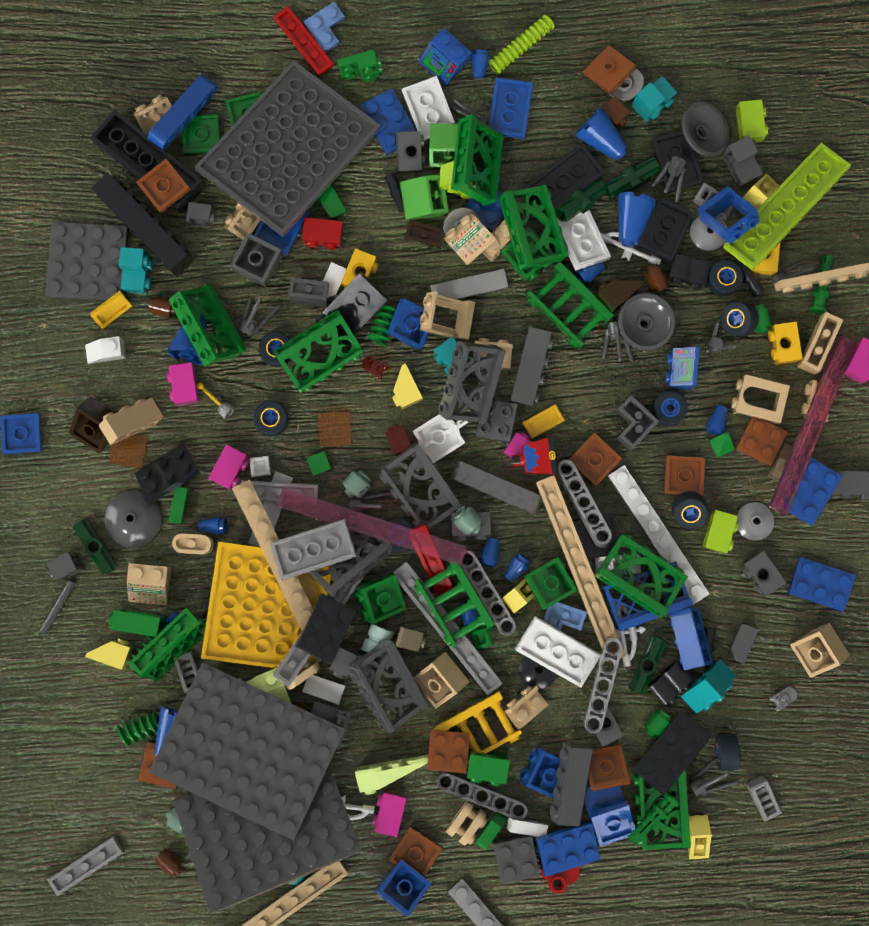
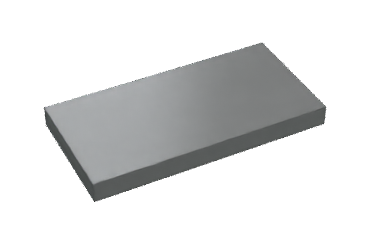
[270,519,357,581]

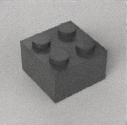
[230,233,284,287]
[493,834,540,884]

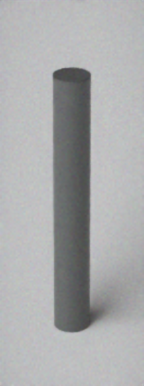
[40,580,76,634]

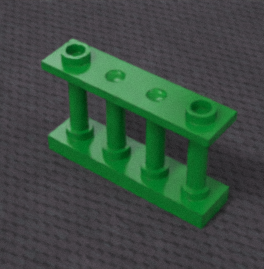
[526,262,614,350]
[414,557,495,649]

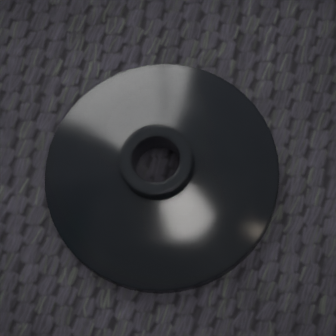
[519,656,557,689]

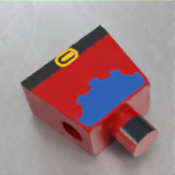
[511,437,557,475]

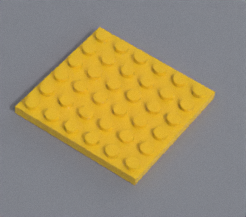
[201,542,331,673]

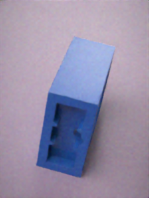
[698,186,760,244]

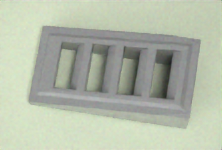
[693,183,733,220]
[174,651,199,694]
[746,776,782,822]

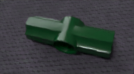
[605,157,661,200]
[556,180,608,222]
[72,518,118,576]
[628,635,666,695]

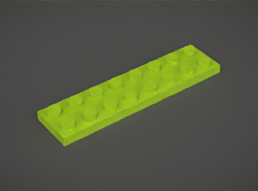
[723,143,851,271]

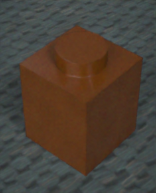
[602,96,630,128]

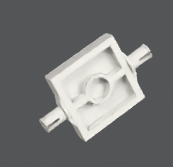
[412,415,468,464]

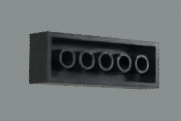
[90,109,205,214]
[91,173,193,277]

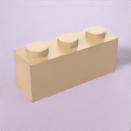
[797,312,843,375]
[99,398,164,445]

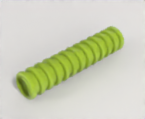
[489,15,555,74]

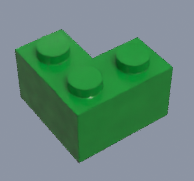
[467,751,510,786]

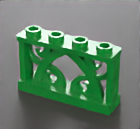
[451,114,504,206]
[498,184,568,270]
[169,283,247,366]
[273,310,364,393]
[594,534,688,618]
[633,769,691,850]

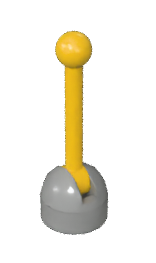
[196,382,235,419]

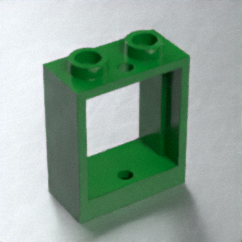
[108,609,167,637]

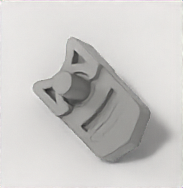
[769,686,797,711]

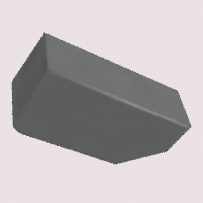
[729,624,759,664]

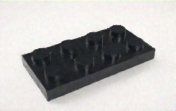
[522,144,605,209]
[633,710,713,796]

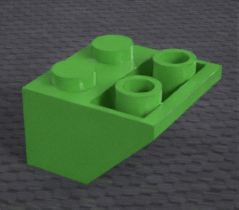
[429,123,458,167]
[400,175,449,220]

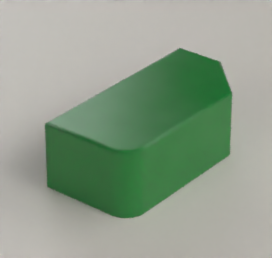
[318,185,347,220]
[169,487,190,525]
[475,811,507,850]

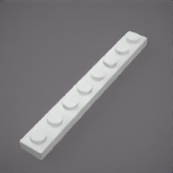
[608,465,709,605]

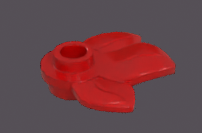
[541,866,580,893]

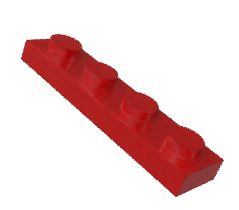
[273,6,334,77]
[408,523,455,597]

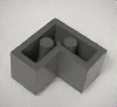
[722,136,763,189]
[615,395,659,451]
[330,646,377,684]

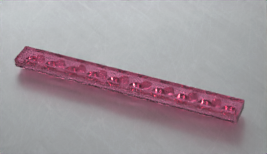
[769,336,856,516]
[277,488,467,566]

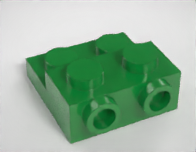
[337,49,383,82]
[500,227,554,282]
[524,557,577,610]
[354,573,406,624]

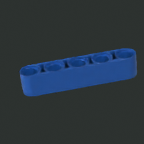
[147,74,218,150]

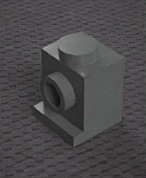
[186,202,216,226]

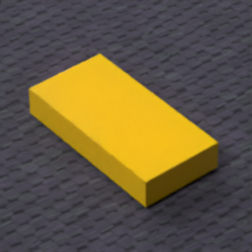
[90,290,132,329]
[522,404,565,440]

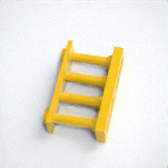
[431,691,522,768]

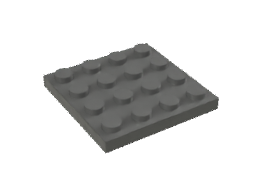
[45,222,129,301]

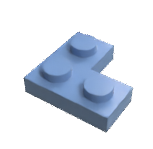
[303,2,345,53]
[543,602,587,630]

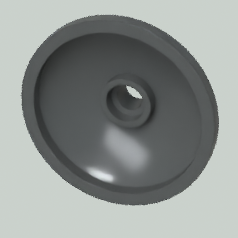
[682,102,730,157]
[618,293,675,351]
[104,490,162,548]

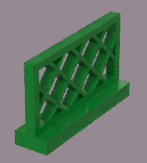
[129,607,206,682]

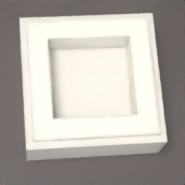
[249,456,271,478]

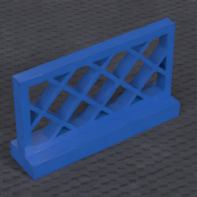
[603,561,693,631]

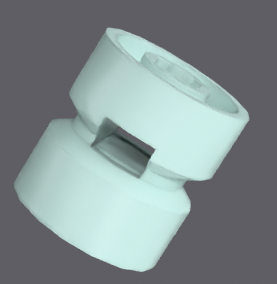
[361,624,394,657]

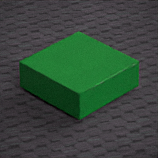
[307,451,331,476]

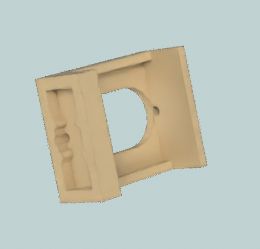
[420,291,475,340]
[731,374,790,425]

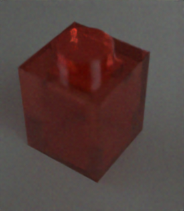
[385,424,411,456]

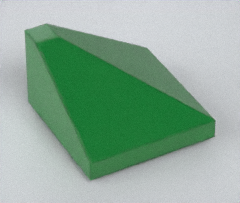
[709,432,735,458]
[470,626,493,650]

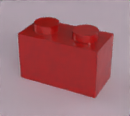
[302,217,343,250]

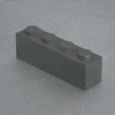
[510,327,554,408]
[796,471,869,499]
[550,742,593,826]

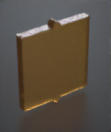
[318,411,351,448]
[108,435,148,469]

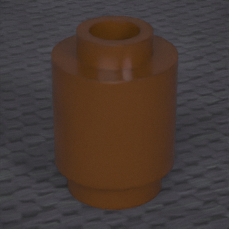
[644,264,670,293]
[148,296,176,318]
[155,849,184,878]

